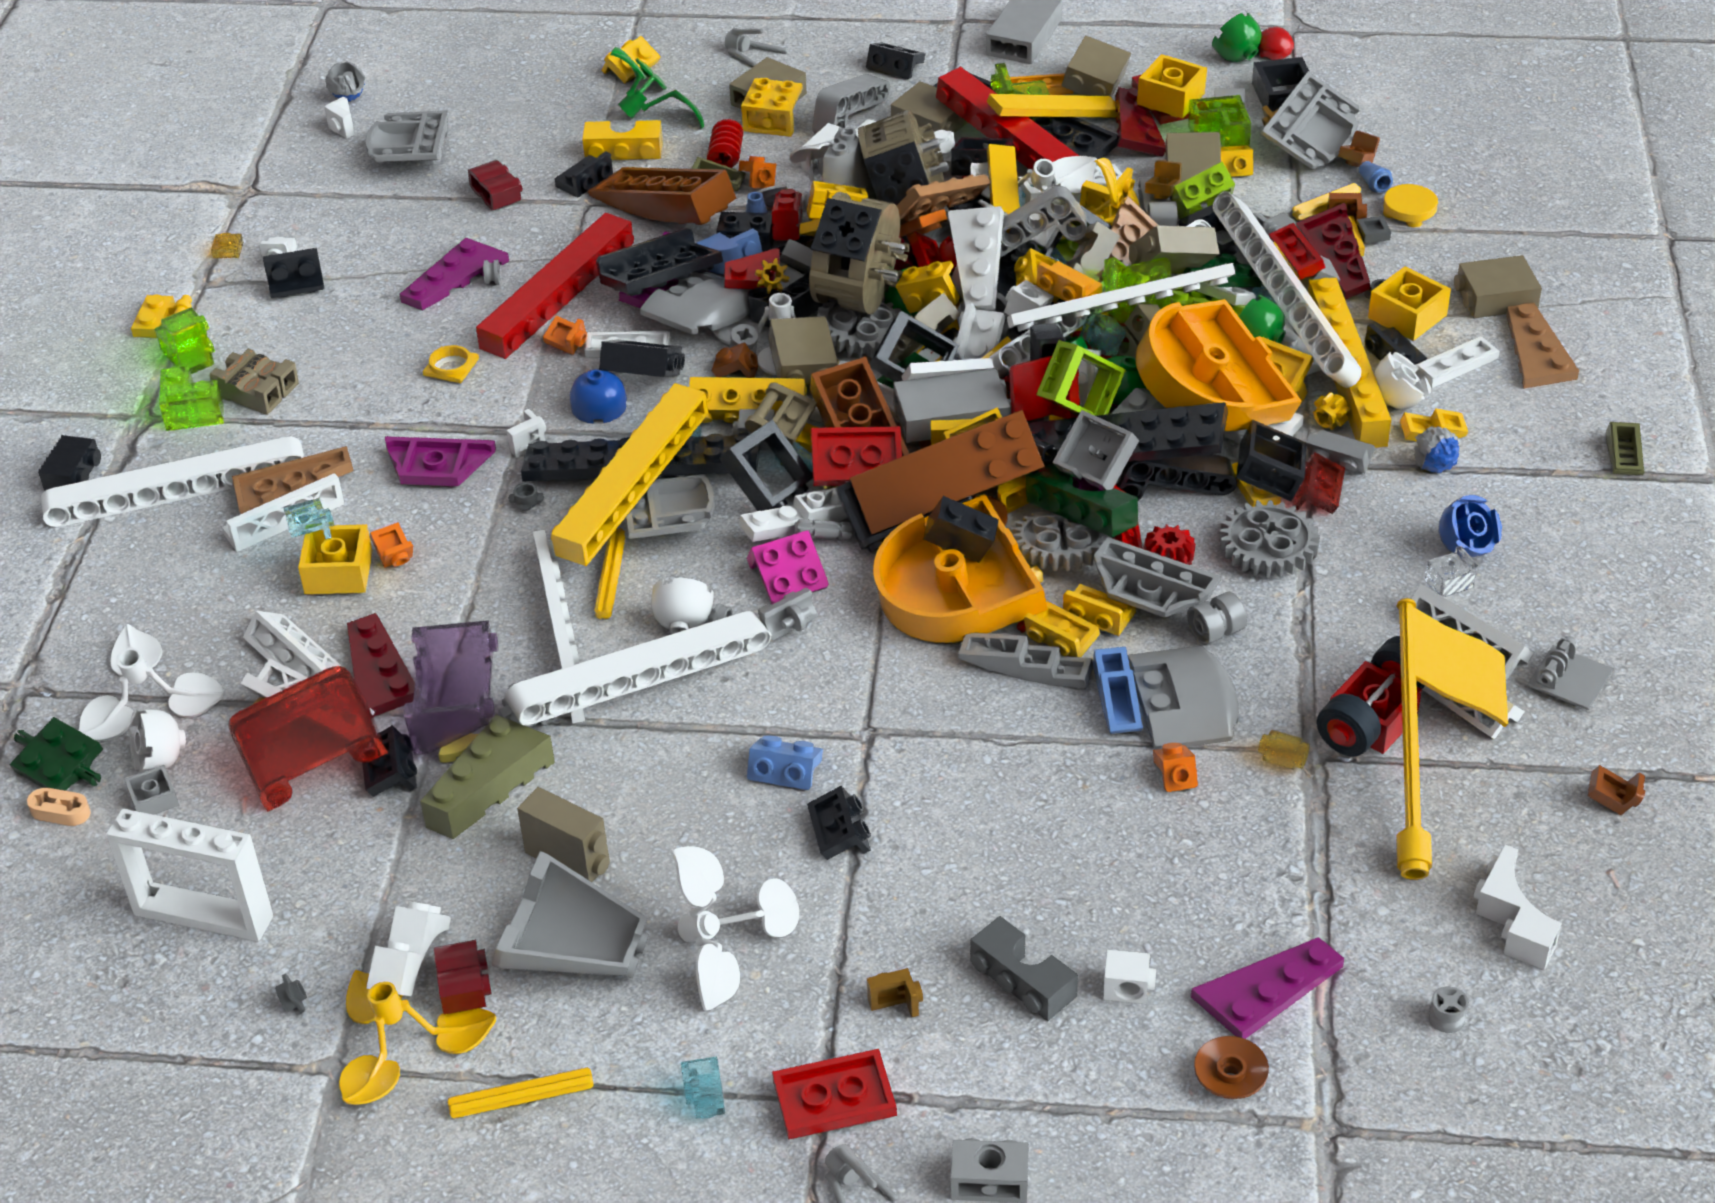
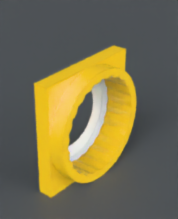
[422,345,479,384]

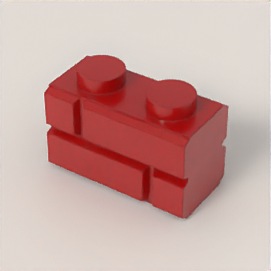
[772,189,803,241]

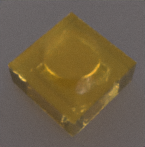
[211,233,244,258]

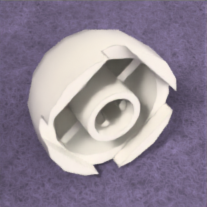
[1374,352,1431,409]
[651,578,714,634]
[129,709,186,774]

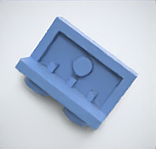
[747,735,823,790]

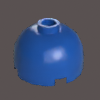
[570,369,627,424]
[1438,495,1502,558]

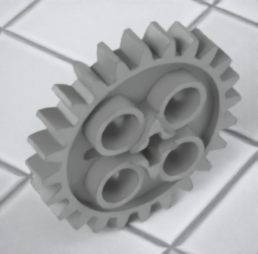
[817,297,901,358]
[1219,500,1320,578]
[1012,509,1111,571]

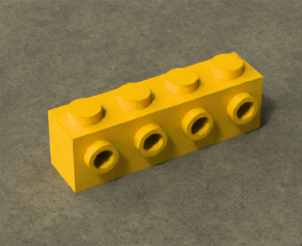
[689,377,807,423]

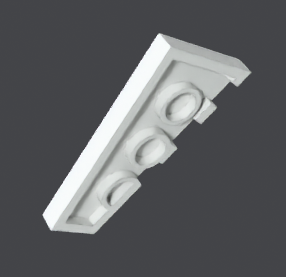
[948,206,1004,311]

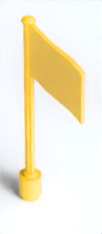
[1396,598,1508,880]

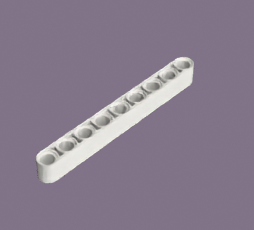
[41,437,304,527]
[505,611,771,725]

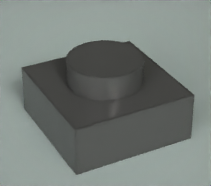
[1356,216,1391,244]

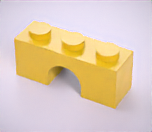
[582,120,663,160]

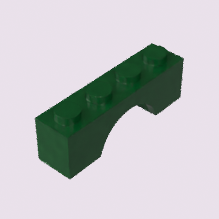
[1025,464,1138,537]

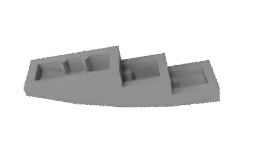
[958,633,1093,689]

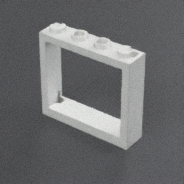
[106,808,273,942]

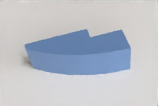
[1092,646,1143,734]

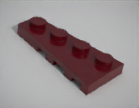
[1115,87,1165,157]
[347,613,421,717]

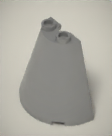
[822,127,877,200]
[492,851,649,978]

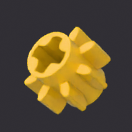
[755,258,790,294]
[1312,392,1350,430]

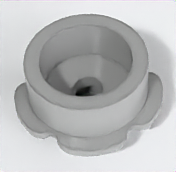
[708,603,733,623]

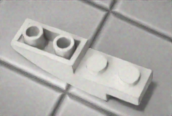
[739,487,847,542]

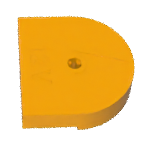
[1136,299,1302,431]
[873,494,1047,643]

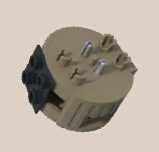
[858,110,949,226]
[809,192,910,314]

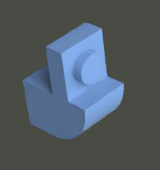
[697,228,763,274]

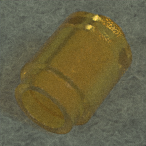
[1258,729,1310,770]

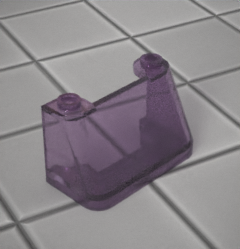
[404,620,499,756]

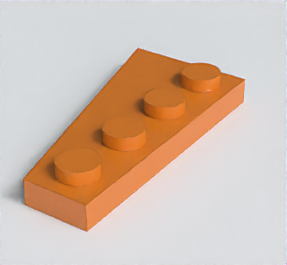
[899,209,948,240]

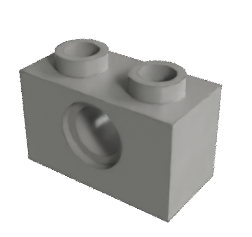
[951,1138,1029,1203]

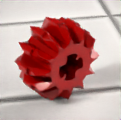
[1143,524,1196,565]

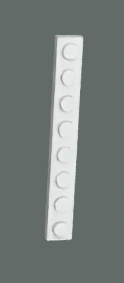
[1007,263,1235,332]
[533,530,589,723]

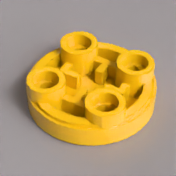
[1383,184,1438,227]

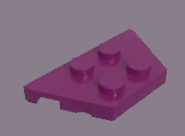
[384,436,496,486]

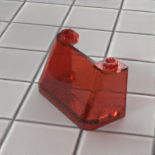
[228,666,388,812]

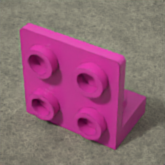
[746,530,829,605]

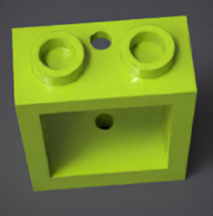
[1171,161,1235,219]
[1036,340,1126,416]

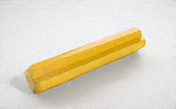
[1292,183,1361,221]

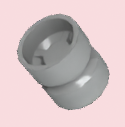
[1187,591,1247,645]

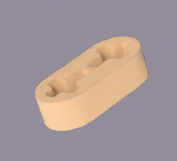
[27,788,91,826]

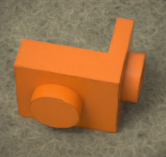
[738,156,776,189]
[543,315,587,355]
[370,522,414,568]
[1153,743,1198,792]

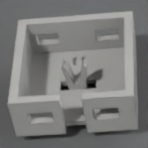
[1052,410,1139,491]

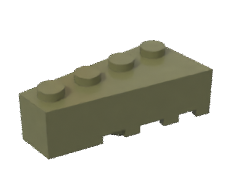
[420,714,555,839]

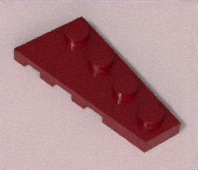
[1296,203,1371,300]

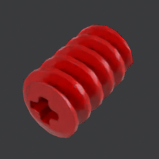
[707,119,744,168]

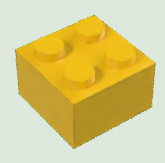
[1137,54,1207,118]
[1368,266,1451,341]
[298,524,373,594]

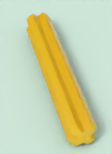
[594,528,626,619]
[448,1067,593,1119]

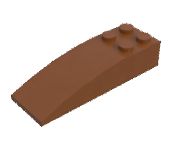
[588,167,737,225]
[810,357,909,457]
[849,410,1045,535]

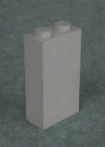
[986,0,1062,64]
[893,368,1011,443]

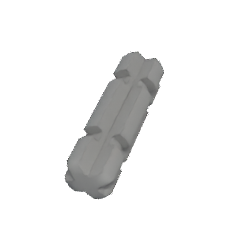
[794,519,853,540]

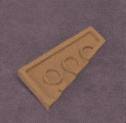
[897,174,991,222]
[1096,195,1159,283]
[1506,303,1579,389]
[232,446,354,514]

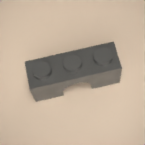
[970,916,1078,1021]

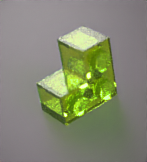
[1188,95,1252,147]
[155,307,215,377]
[159,366,224,431]

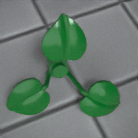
[610,47,704,129]

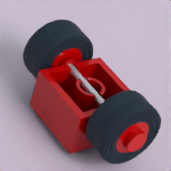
[1316,636,1425,757]

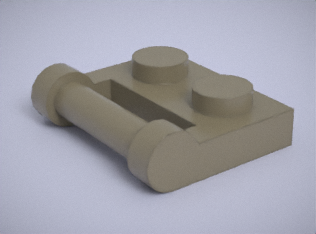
[744,383,817,446]

